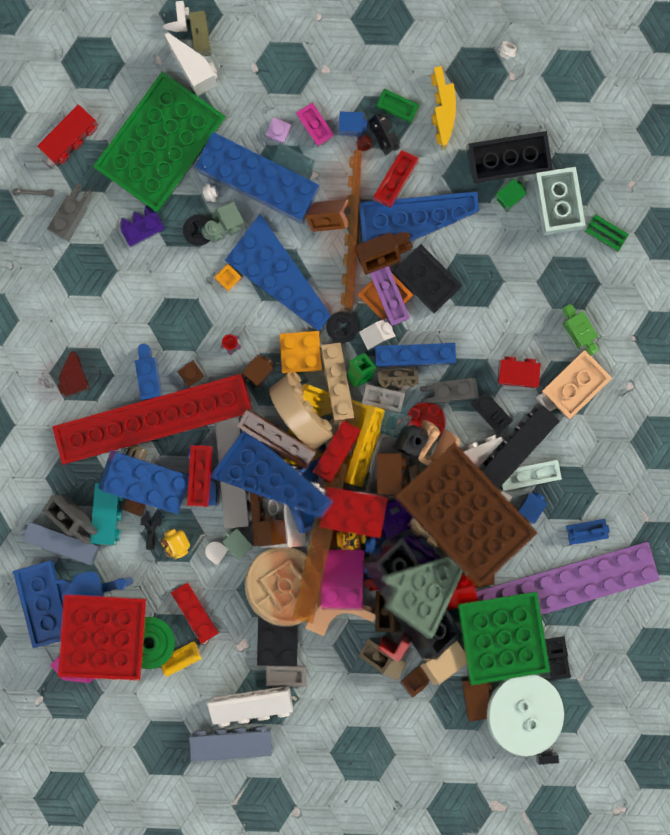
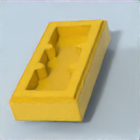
[161,641,202,677]

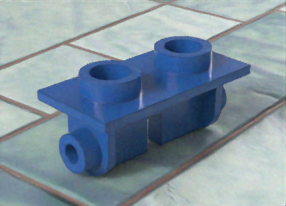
[566,519,610,545]

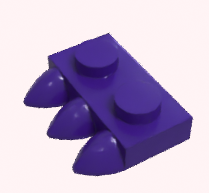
[120,206,165,248]

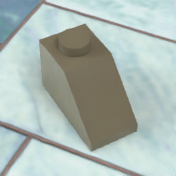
[358,639,408,680]

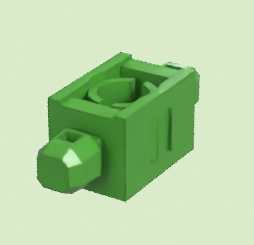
[562,304,599,356]

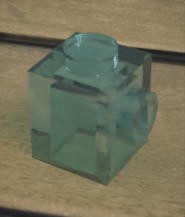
[380,410,412,438]

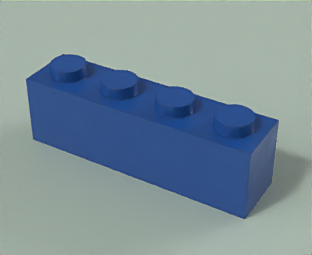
[375,343,456,368]

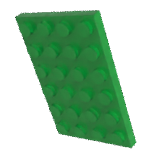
[93,72,226,213]

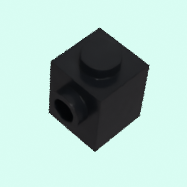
[394,425,429,458]

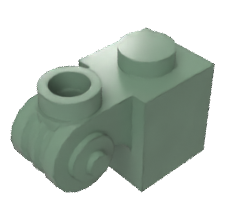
[202,202,244,243]

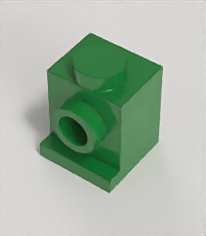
[347,353,377,388]

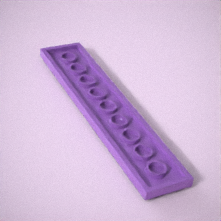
[477,542,660,615]

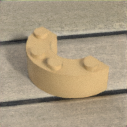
[269,372,334,450]

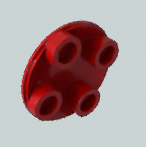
[406,403,446,438]

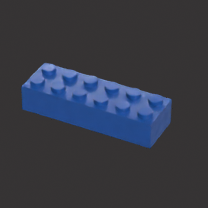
[195,132,320,224]

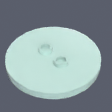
[487,675,564,756]

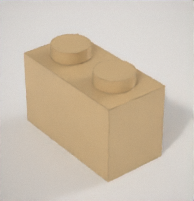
[420,641,467,685]

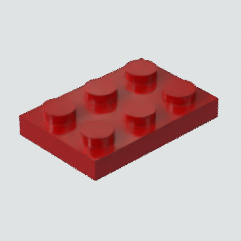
[320,487,387,538]

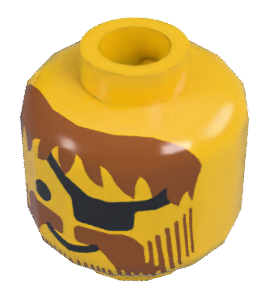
[161,528,190,559]
[337,531,365,550]

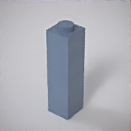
[22,522,100,565]

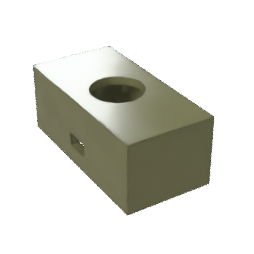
[189,10,212,56]

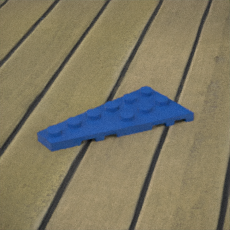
[359,192,479,242]
[224,214,331,332]
[211,431,333,518]

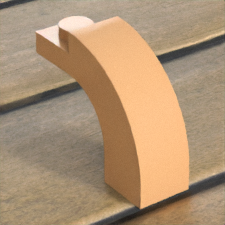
[306,604,375,636]

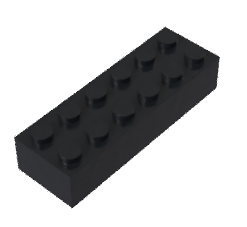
[362,538,462,660]

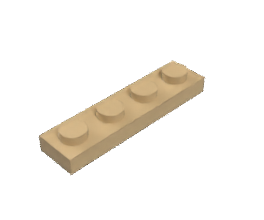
[320,343,354,423]

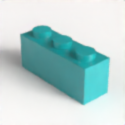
[90,483,124,545]

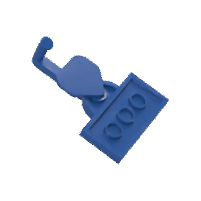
[13,560,134,648]

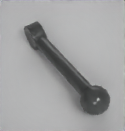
[13,188,54,197]

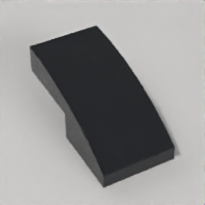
[545,636,571,681]

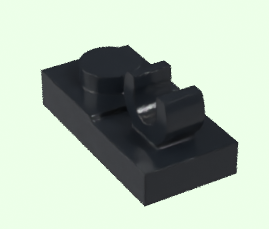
[471,391,512,434]

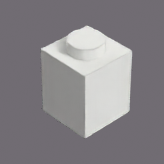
[359,319,395,350]

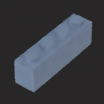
[189,726,273,762]

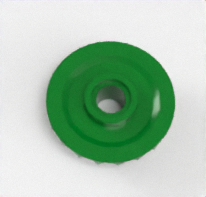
[141,616,175,669]

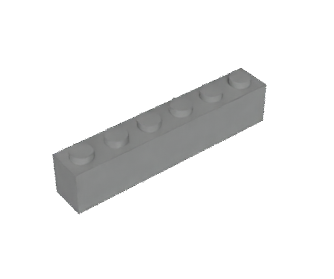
[215,416,252,529]

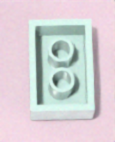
[533,167,586,236]

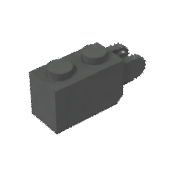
[47,183,93,242]
[419,378,478,404]
[42,494,98,545]

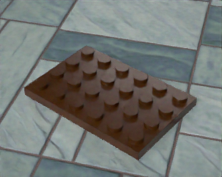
[395,442,538,589]

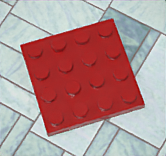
[58,594,146,681]

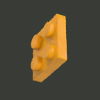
[279,331,322,374]

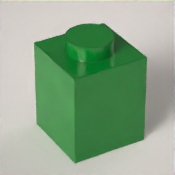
[494,179,527,212]

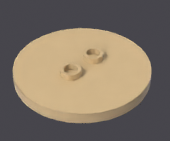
[245,547,322,626]

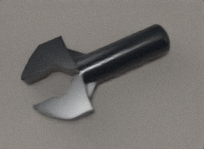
[140,512,161,550]

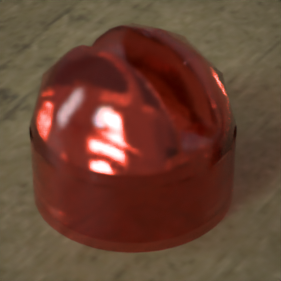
[356,134,373,151]

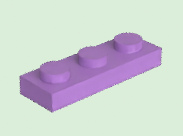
[369,266,410,326]

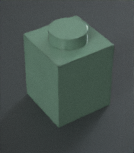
[223,528,254,560]

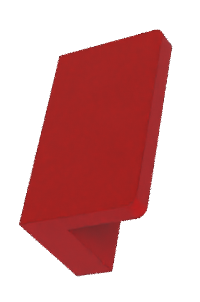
[378,631,411,662]

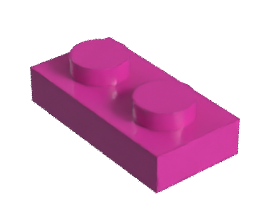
[296,102,334,147]

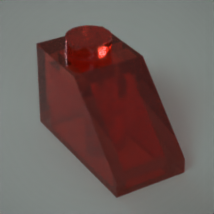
[57,351,91,398]

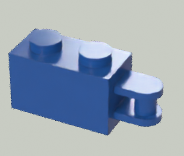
[135,343,163,401]

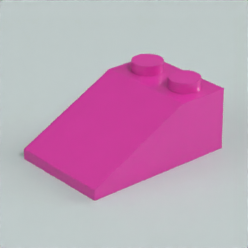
[321,549,365,611]

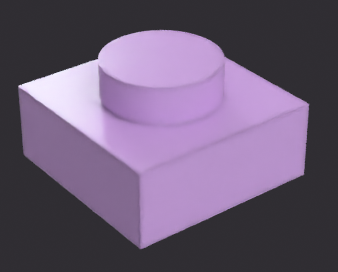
[266,117,292,144]

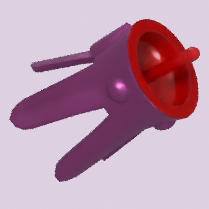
[221,334,241,355]

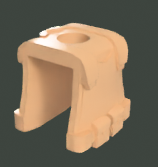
[418,420,461,466]

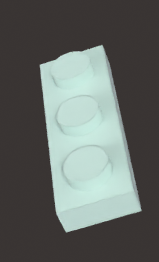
[501,460,562,491]

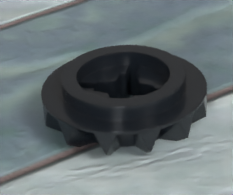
[183,214,211,246]
[326,311,358,343]

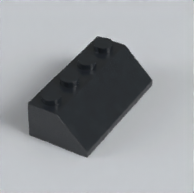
[466,131,553,184]

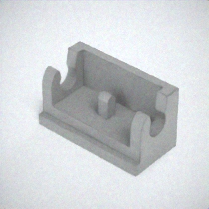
[362,382,405,413]

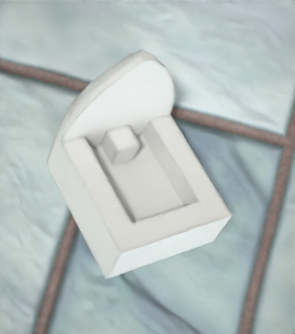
[163,1,190,32]

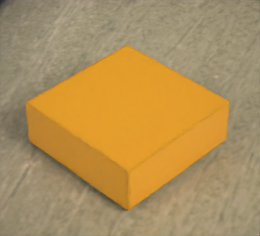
[214,264,242,292]

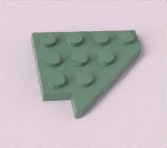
[381,556,463,638]

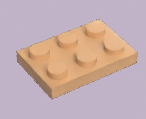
[541,350,612,420]

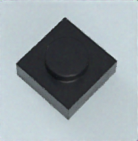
[536,749,559,765]

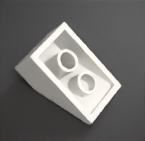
[164,33,218,96]

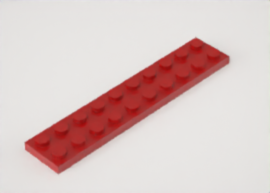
[52,374,252,465]

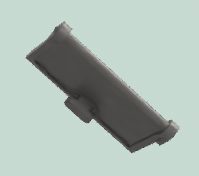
[364,433,411,499]

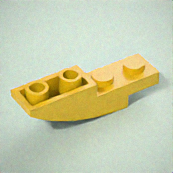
[430,66,456,150]

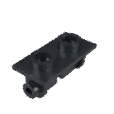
[368,113,401,156]

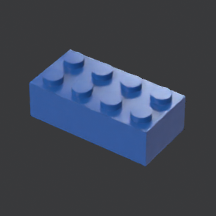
[98,450,189,514]

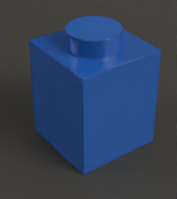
[339,111,367,137]
[517,492,547,524]

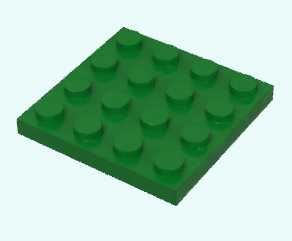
[457,591,550,685]

